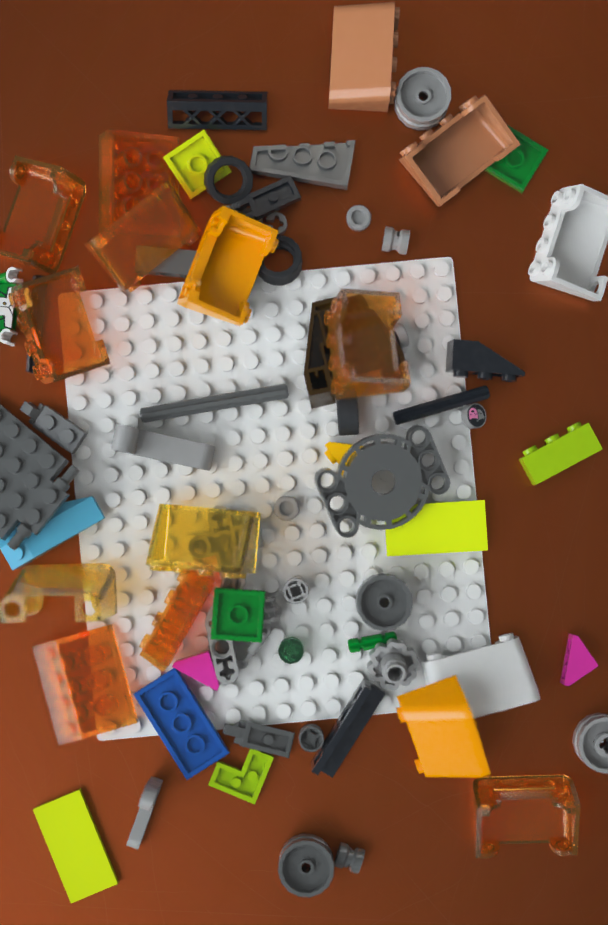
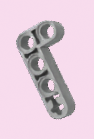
[111,424,215,471]

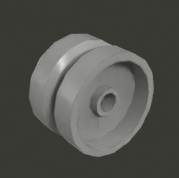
[394,67,451,130]
[572,713,608,774]

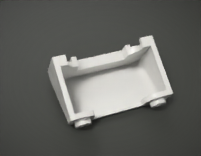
[420,633,541,718]

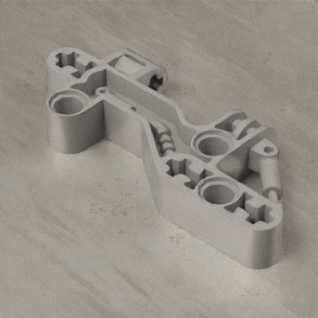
[189,506,280,684]

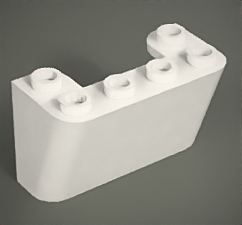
[528,184,608,301]

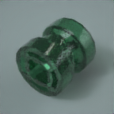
[278,637,304,664]

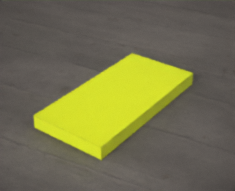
[385,500,488,556]
[33,788,119,903]

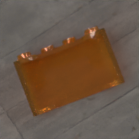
[8,266,111,384]
[324,288,411,400]

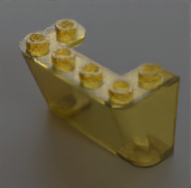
[145,504,261,579]
[0,563,117,623]

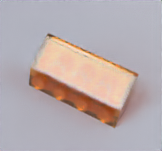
[139,565,218,672]

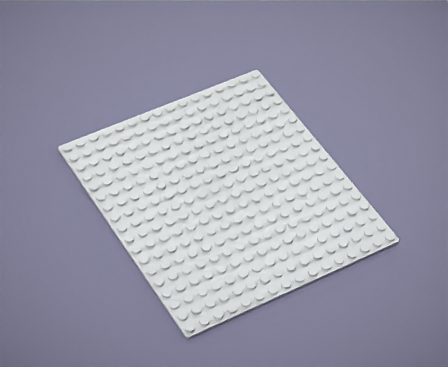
[58,257,491,741]

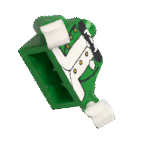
[0,267,23,346]

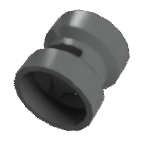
[299,723,324,752]
[334,842,365,874]

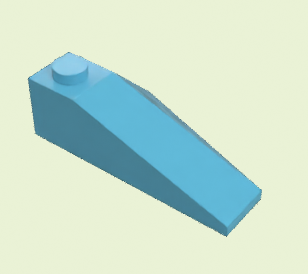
[0,496,105,570]

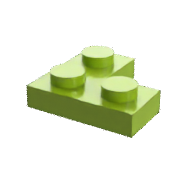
[208,749,274,804]

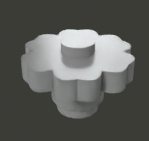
[367,638,419,690]

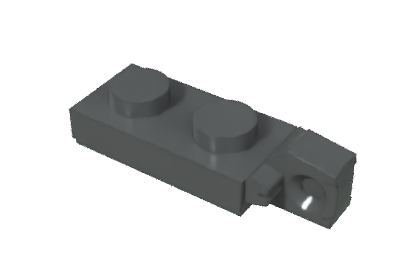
[20,401,88,454]
[222,720,295,758]

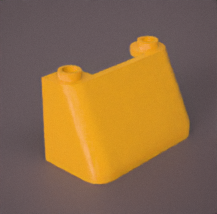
[177,205,279,326]
[396,675,491,778]

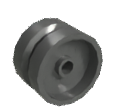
[355,573,413,631]
[278,833,334,897]

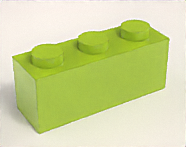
[519,421,603,485]

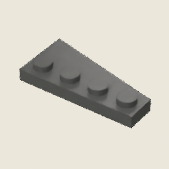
[250,140,356,190]

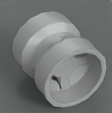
[382,226,410,255]
[283,578,309,604]

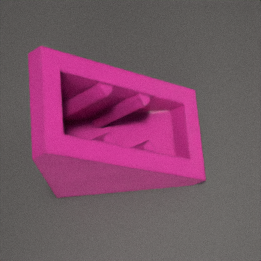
[560,633,598,686]
[172,650,221,691]

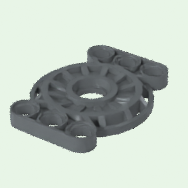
[314,425,450,538]

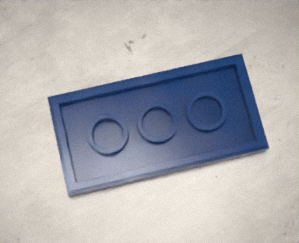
[133,668,230,780]

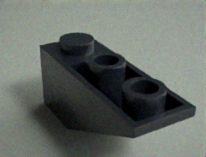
[445,339,525,382]

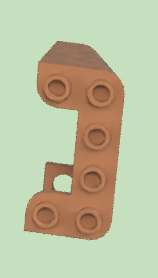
[328,2,400,112]
[398,95,521,207]

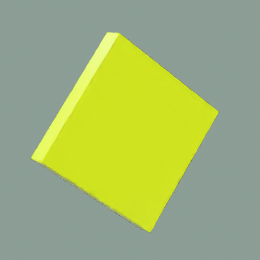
[162,129,232,199]

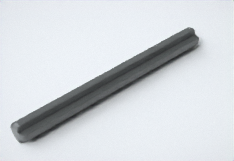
[140,384,289,423]

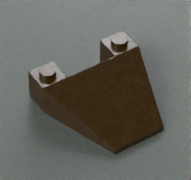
[304,291,409,409]

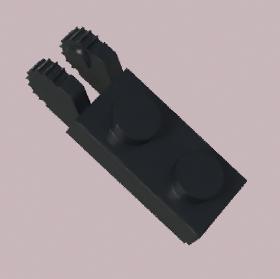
[229,176,302,221]

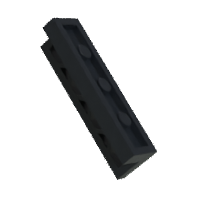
[167,90,268,130]
[311,678,386,778]

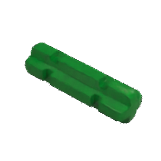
[348,632,397,653]

